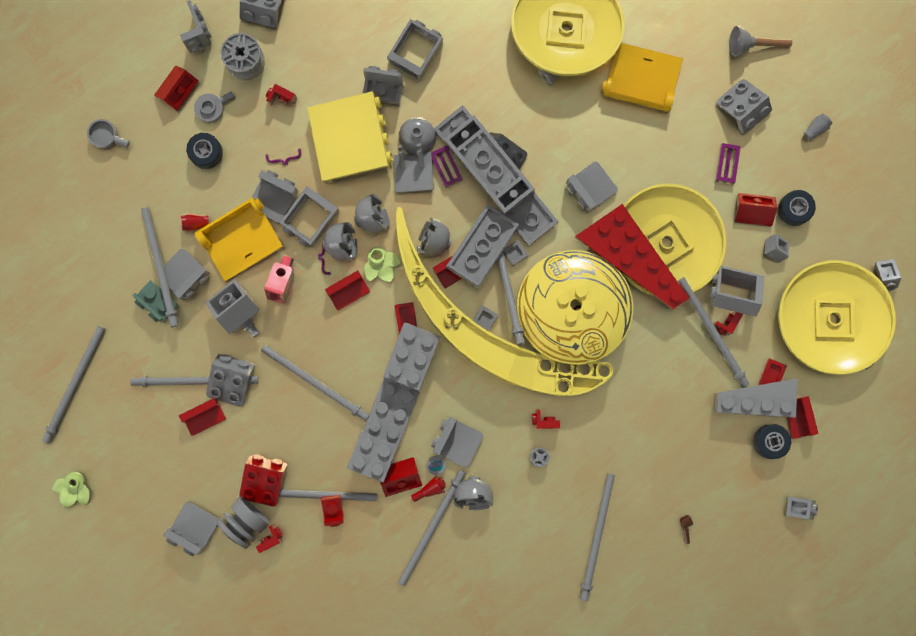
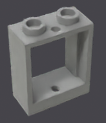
[387,19,443,81]
[280,186,339,248]
[709,266,764,317]

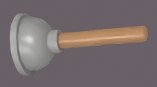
[729,26,792,57]

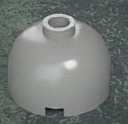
[399,117,436,154]
[354,194,390,233]
[417,218,452,257]
[323,222,357,261]
[454,476,493,510]

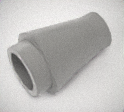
[803,113,833,141]

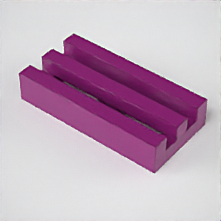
[715,143,741,184]
[431,145,463,188]

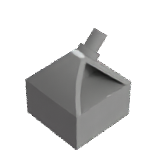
[205,279,260,338]

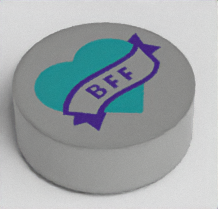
[427,456,446,475]

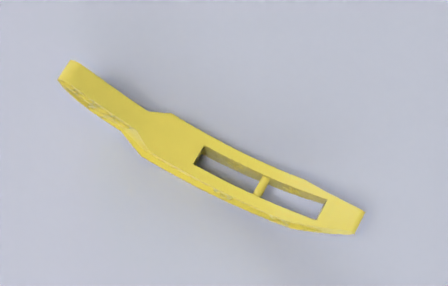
[396,207,613,396]

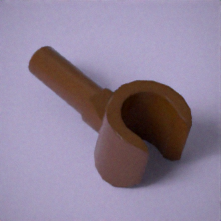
[680,515,693,544]

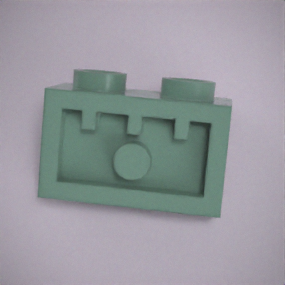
[132,280,179,323]

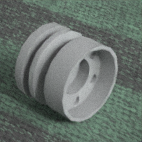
[221,33,265,81]
[217,496,270,549]

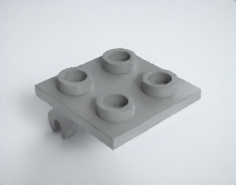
[394,144,434,193]

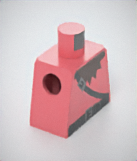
[264,256,295,304]

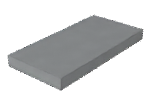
[446,204,519,289]

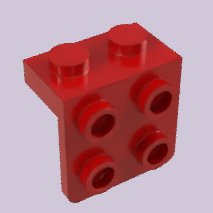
[239,455,288,507]

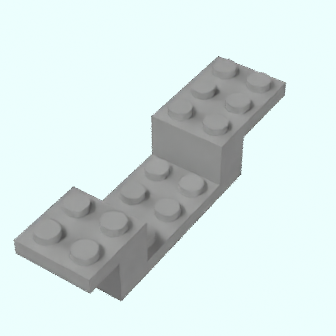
[434,105,559,246]
[347,322,441,482]

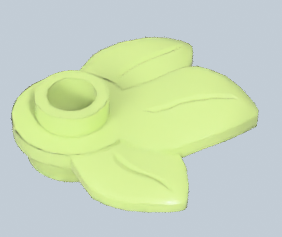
[364,247,401,282]
[52,472,90,508]

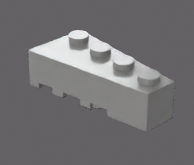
[714,378,798,418]

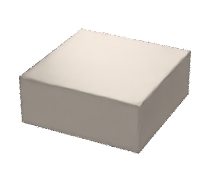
[503,240,529,267]
[473,305,498,331]

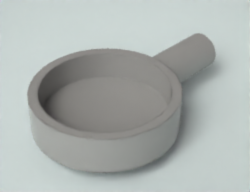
[194,91,235,123]
[87,119,130,149]

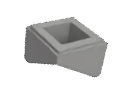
[765,234,789,262]

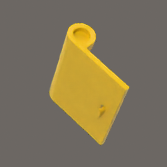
[601,43,683,113]
[195,197,284,282]

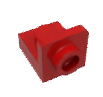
[266,84,297,106]
[714,312,743,336]
[532,409,560,429]
[321,494,344,527]
[256,524,283,553]

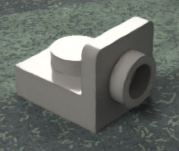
[875,259,901,291]
[786,496,818,520]

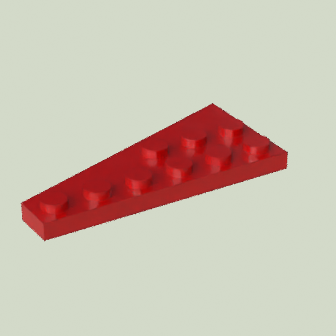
[575,204,689,310]

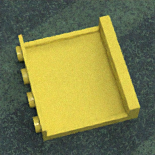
[307,91,393,184]

